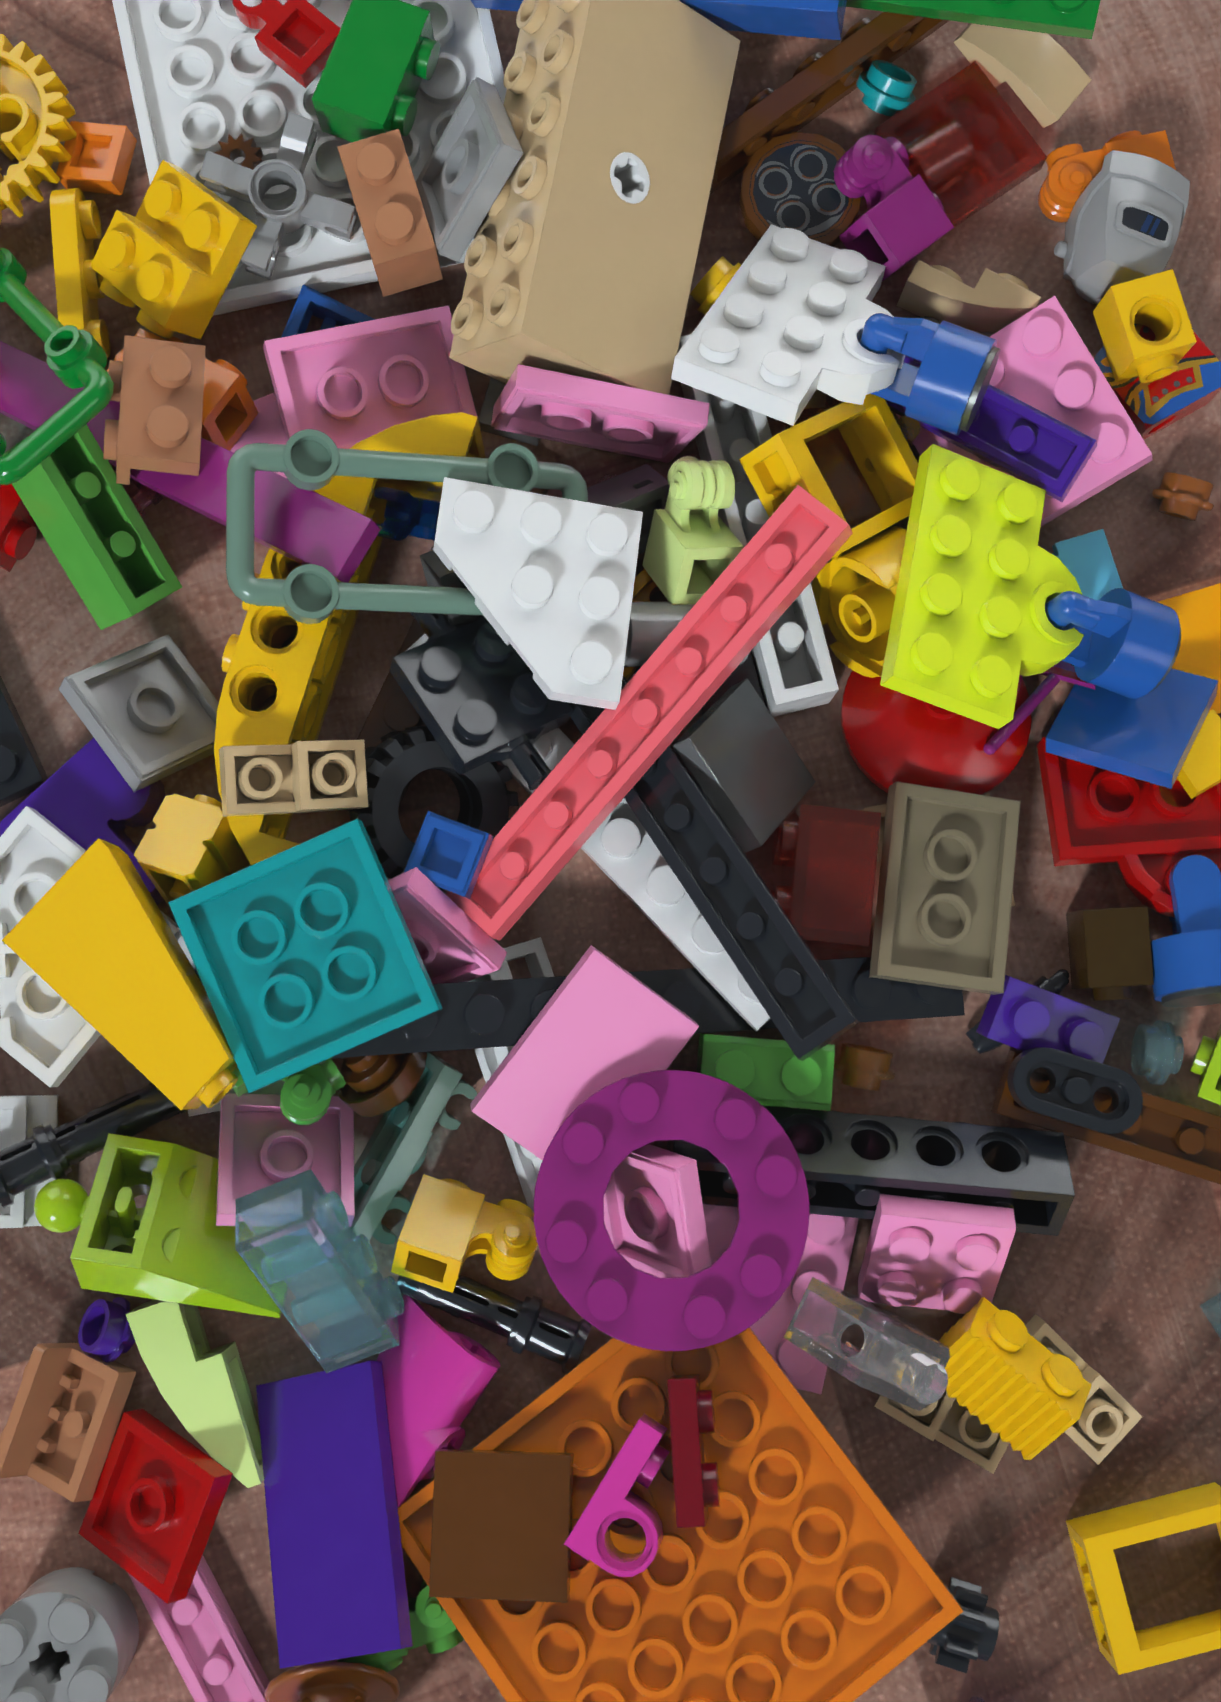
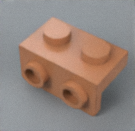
[103,335,206,485]
[0,1343,137,1503]

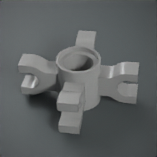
[199,112,357,280]

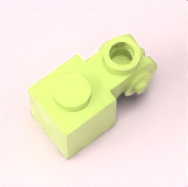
[642,456,744,605]

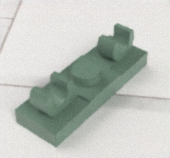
[335,1052,478,1248]

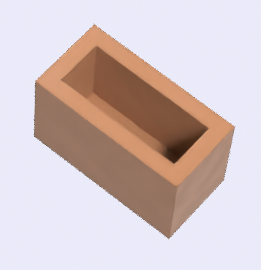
[337,129,443,297]

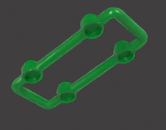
[0,248,114,485]

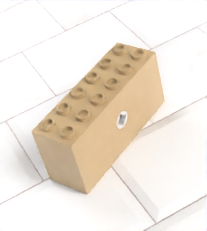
[449,0,740,395]

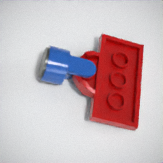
[1037,737,1221,1007]

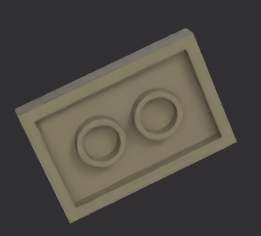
[869,782,1020,995]

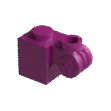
[834,135,954,283]

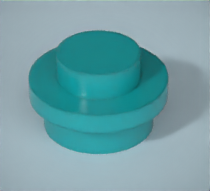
[856,60,917,116]

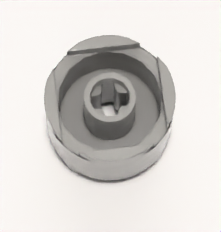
[0,1567,139,1702]

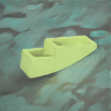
[125,1300,264,1488]

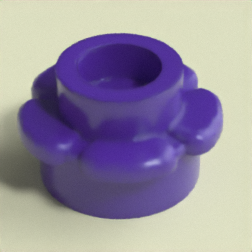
[78,1297,135,1363]

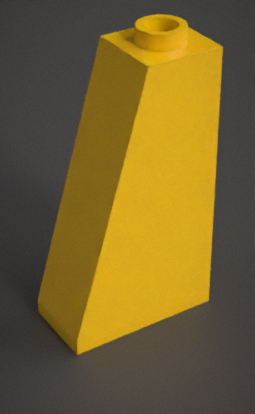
[2,838,238,1110]

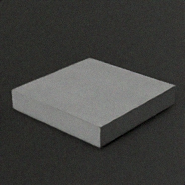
[416,77,523,262]
[59,634,219,792]

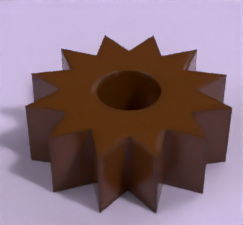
[213,132,264,170]

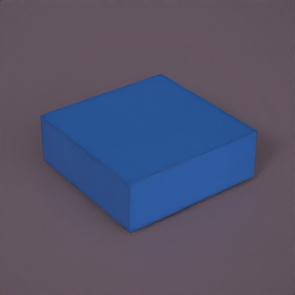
[404,811,494,899]

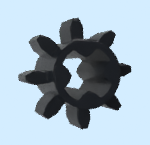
[927,1577,999,1673]

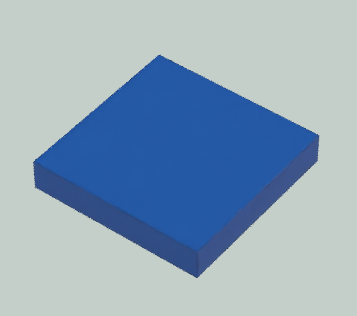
[1046,668,1218,789]

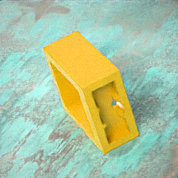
[739,394,918,559]
[1066,1482,1221,1675]

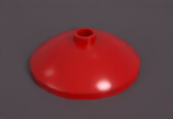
[841,670,1032,795]

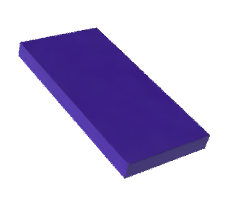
[256,1360,413,1669]

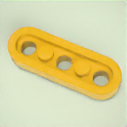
[50,188,111,357]

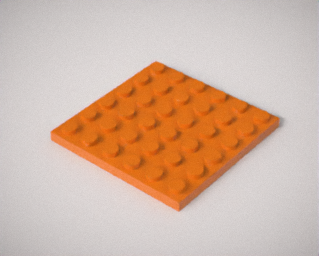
[398,1327,964,1702]

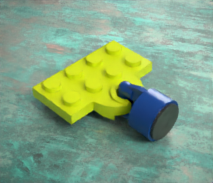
[880,444,1181,729]

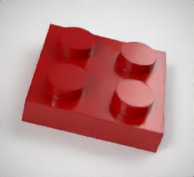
[78,1409,233,1604]

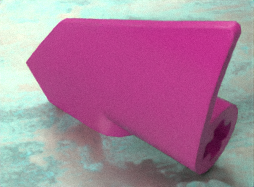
[377,1294,501,1507]

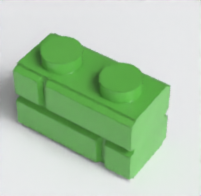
[697,1033,835,1111]

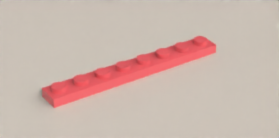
[446,485,853,941]

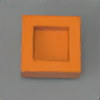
[56,121,137,195]

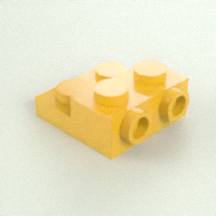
[90,160,257,340]

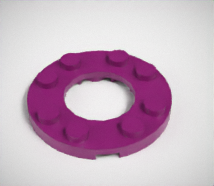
[534,1070,810,1351]

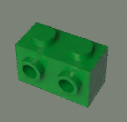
[312,0,440,142]

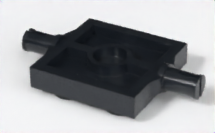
[389,612,574,790]

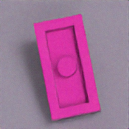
[564,1413,669,1577]

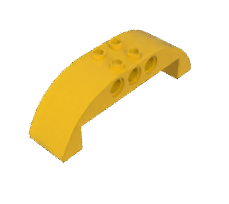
[214,412,486,865]

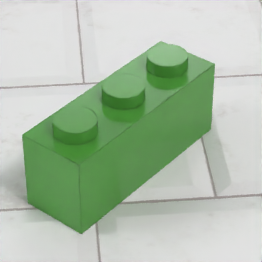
[3,424,182,630]

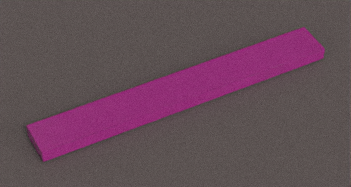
[0,341,381,583]

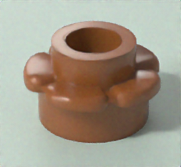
[1152,472,1214,521]

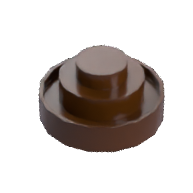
[337,1052,427,1117]

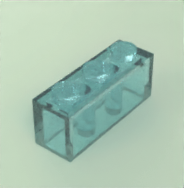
[235,1169,405,1373]

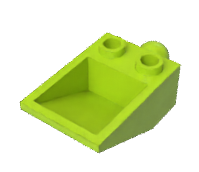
[34,1133,301,1318]

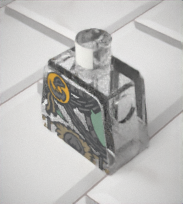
[784,1277,950,1411]

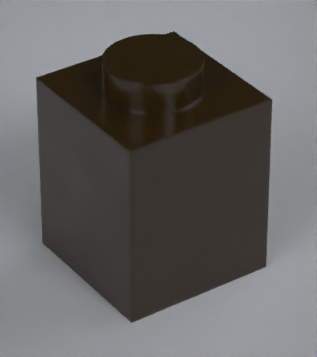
[1066,907,1154,1001]

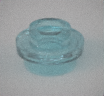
[1131,1020,1184,1085]

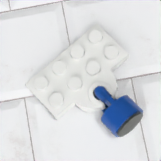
[671,224,1000,436]

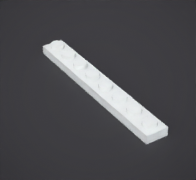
[406,634,770,1032]

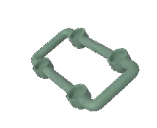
[226,429,588,624]

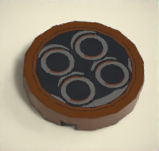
[739,132,861,247]

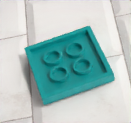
[168,819,443,1093]

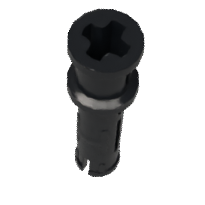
[0,1083,187,1208]
[395,1275,592,1374]

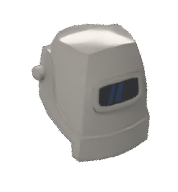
[1054,150,1190,305]

